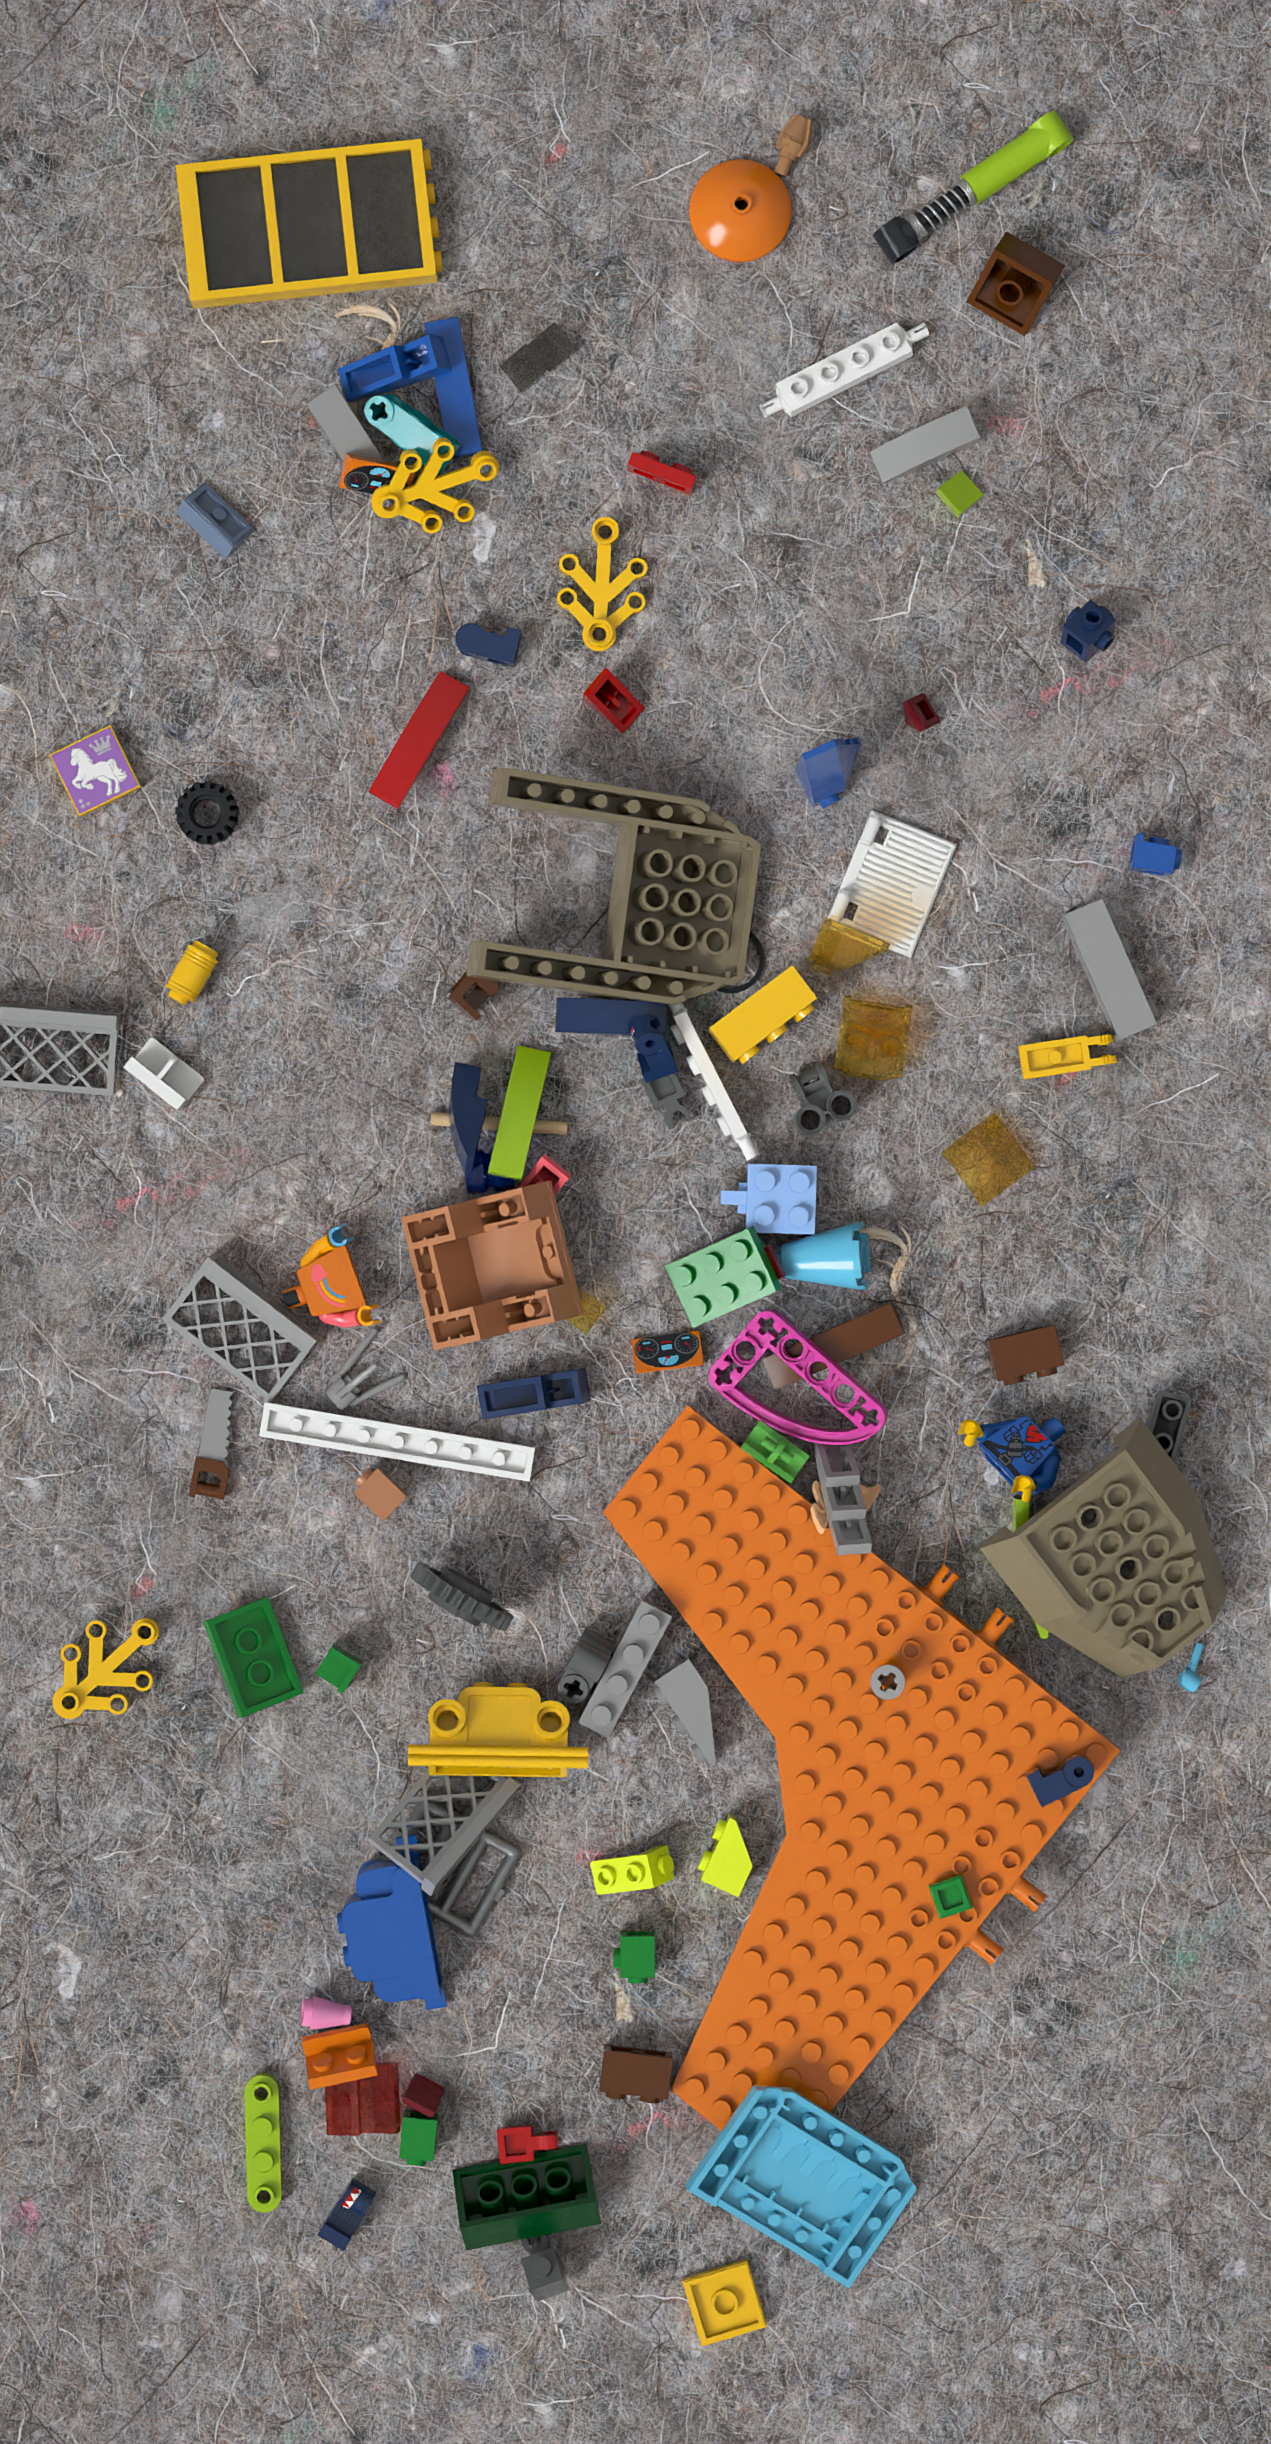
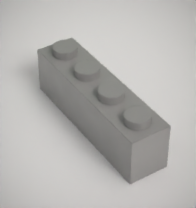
[1061,898,1159,1042]
[578,1598,673,1738]

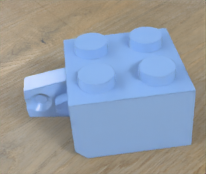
[720,1164,817,1235]

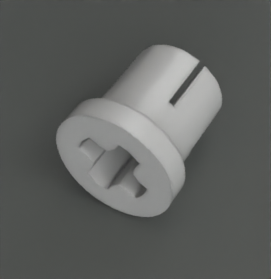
[870,1664,905,1700]

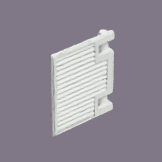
[826,810,957,958]

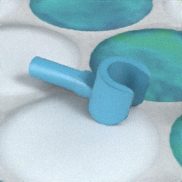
[1178,1643,1205,1692]

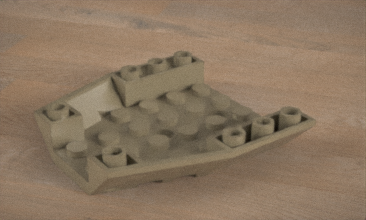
[978,1417,1228,1678]

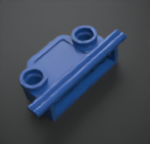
[337,1834,447,2010]

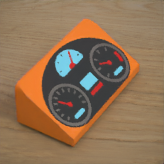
[338,453,415,494]
[631,1330,704,1374]

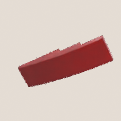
[369,671,469,809]

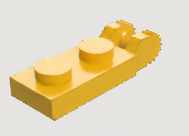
[1018,1034,1117,1080]

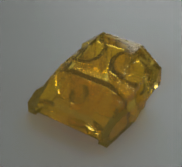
[834,995,912,1081]
[940,1113,1035,1208]

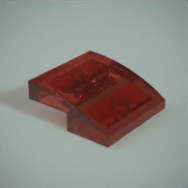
[325,2062,401,2136]

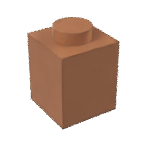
[354,1467,408,1522]

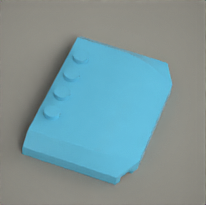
[685,2085,917,2288]

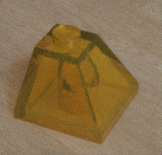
[807,917,890,976]

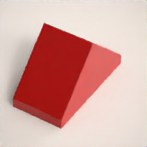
[583,668,645,734]

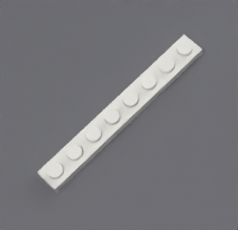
[259,1402,535,1482]

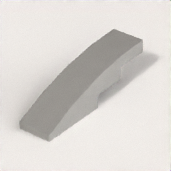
[813,1442,872,1555]

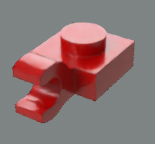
[497,2124,558,2164]

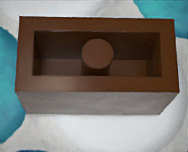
[985,1325,1064,1386]
[599,2044,673,2103]

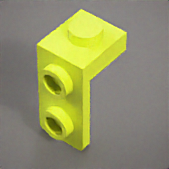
[590,1845,675,1895]

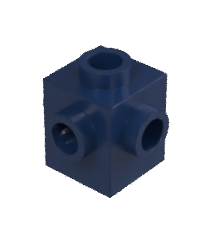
[1060,599,1116,663]

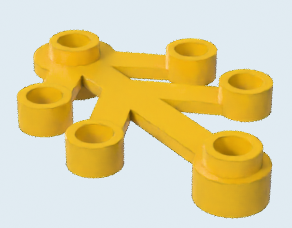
[371,438,499,534]
[557,517,648,652]
[52,1617,160,1719]

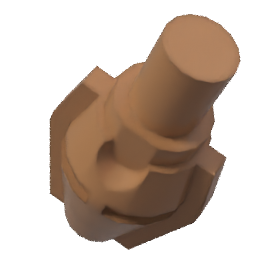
[774,114,813,177]

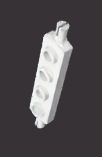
[759,323,930,418]
[668,1002,759,1161]

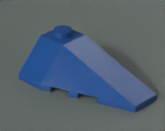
[795,737,862,809]

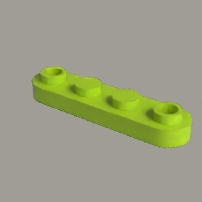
[244,2073,282,2213]

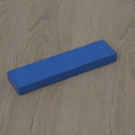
[424,317,482,459]

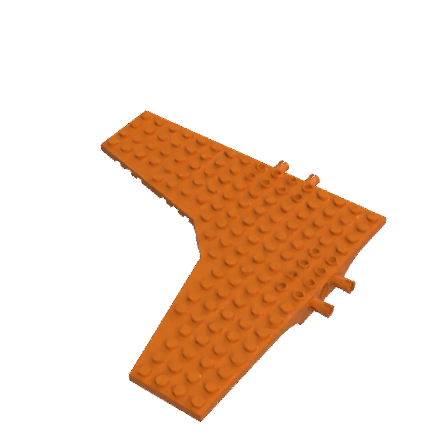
[603,1405,1121,2131]

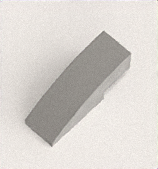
[306,385,384,497]
[870,406,980,484]

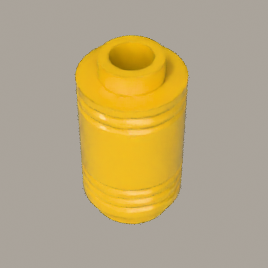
[165,940,218,1006]

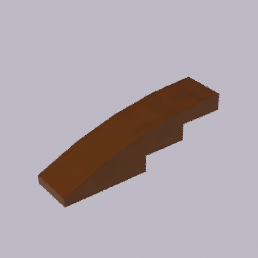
[762,1302,906,1390]

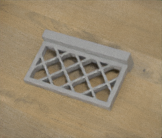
[0,1002,121,1096]
[162,1252,322,1403]
[368,1768,520,1896]

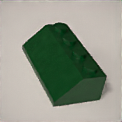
[452,2143,601,2250]

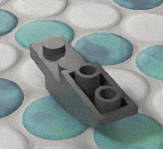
[1146,1390,1193,1463]

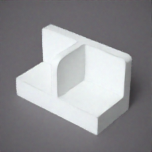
[124,1038,205,1111]

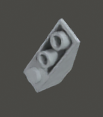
[652,1656,716,1767]

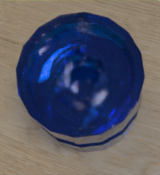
[465,1147,515,1194]

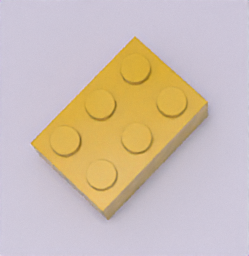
[708,965,817,1064]

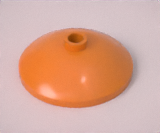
[689,159,791,263]

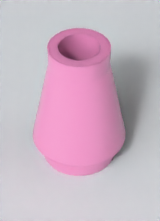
[301,1996,352,2030]

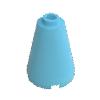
[776,1222,871,1290]

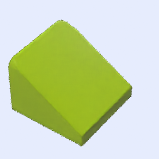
[936,470,984,518]

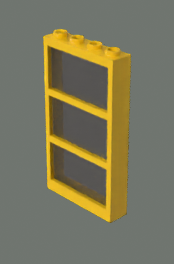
[176,139,443,309]

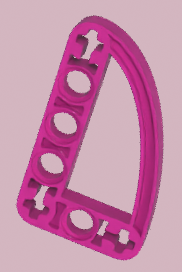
[708,1309,888,1445]

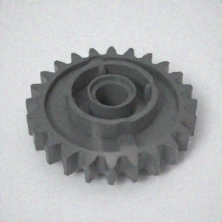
[410,1562,514,1631]

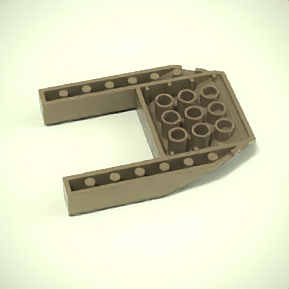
[466,768,761,1005]

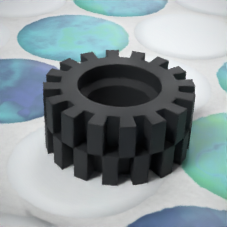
[175,781,239,845]

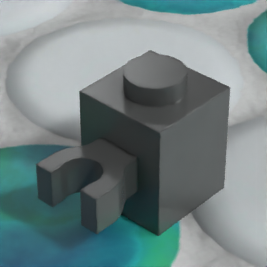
[521,2234,570,2301]

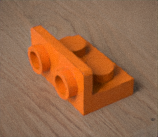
[301,2023,378,2090]

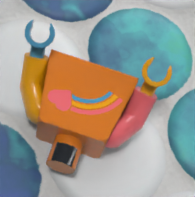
[282,1223,381,1328]

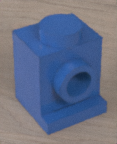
[1128,833,1182,877]

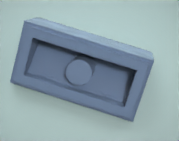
[178,482,254,559]

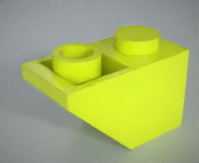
[697,1813,753,1897]

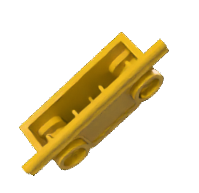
[408,1682,588,1777]

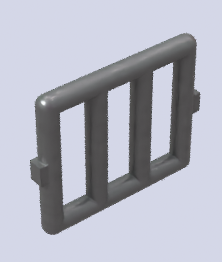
[385,1802,522,1937]

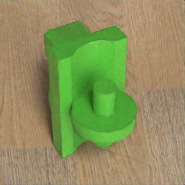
[740,1420,810,1485]

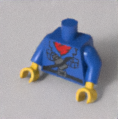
[957,1416,1066,1502]

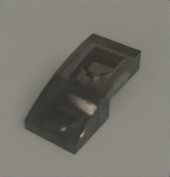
[500,322,578,393]

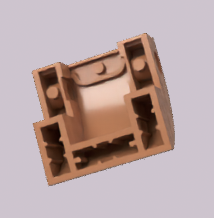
[401,1180,584,1350]

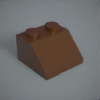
[966,231,1065,336]

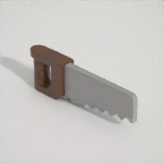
[189,1389,233,1500]

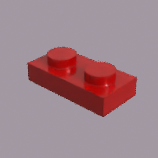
[627,450,696,495]

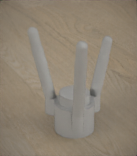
[325,1327,405,1410]

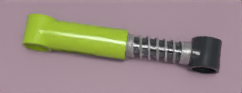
[873,110,1074,265]

